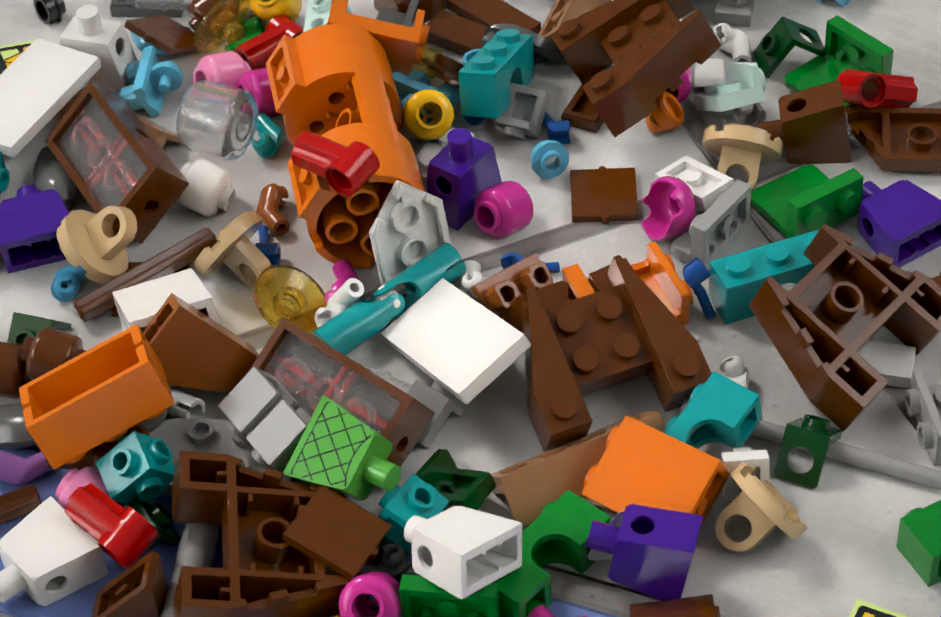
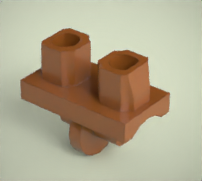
[471,253,553,319]

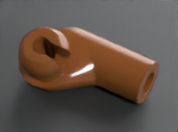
[256,183,290,236]

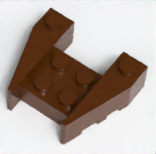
[551,0,722,137]
[749,224,941,432]
[521,255,712,452]
[172,451,351,617]

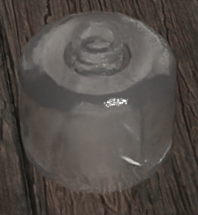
[176,80,258,160]

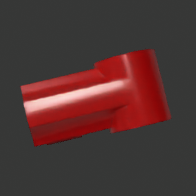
[234,14,304,70]
[836,69,918,108]
[291,131,380,197]
[64,483,159,569]

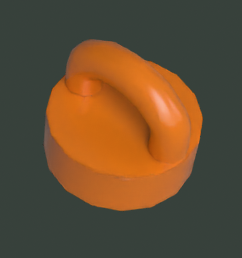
[646,91,685,133]

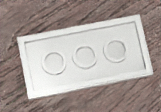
[0,38,101,158]
[381,278,531,404]

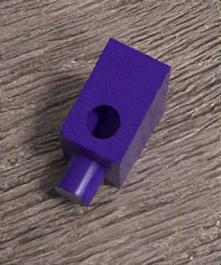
[427,128,502,231]
[857,180,941,268]
[0,185,69,274]
[586,504,703,601]

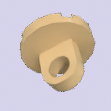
[702,124,783,191]
[56,206,137,284]
[194,210,275,290]
[715,462,807,552]

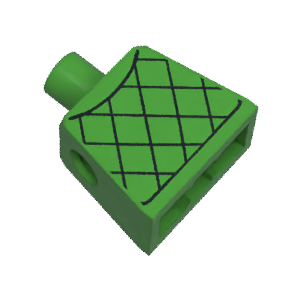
[283,396,401,501]

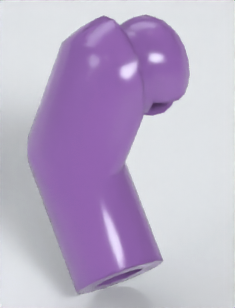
[0,451,53,486]

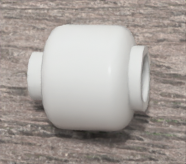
[178,159,236,217]

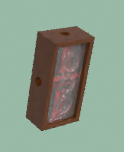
[44,82,189,244]
[246,318,435,468]

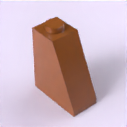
[143,293,259,393]

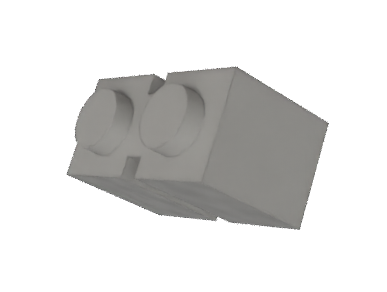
[218,367,311,472]

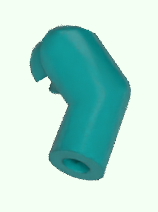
[252,113,285,158]

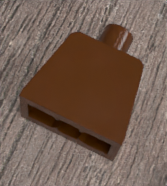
[757,80,852,164]

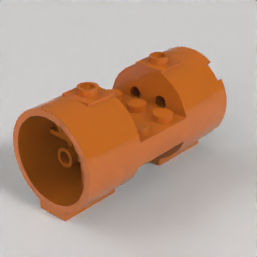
[266,24,426,269]

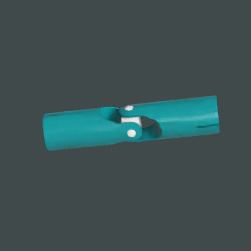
[311,242,466,355]

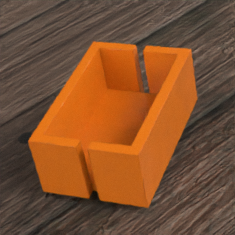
[19,324,175,470]

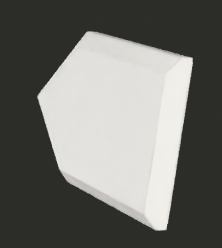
[369,180,452,295]

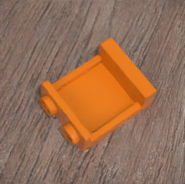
[327,0,430,76]
[562,242,693,325]
[581,415,730,528]

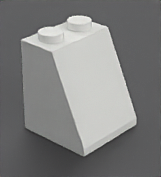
[112,268,219,391]

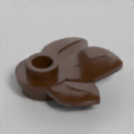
[420,53,465,89]

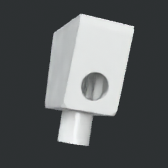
[60,5,138,92]
[0,497,109,606]
[404,506,522,599]

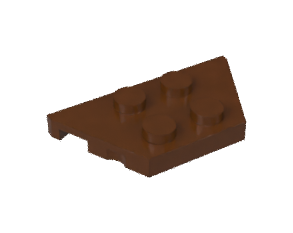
[844,107,941,173]

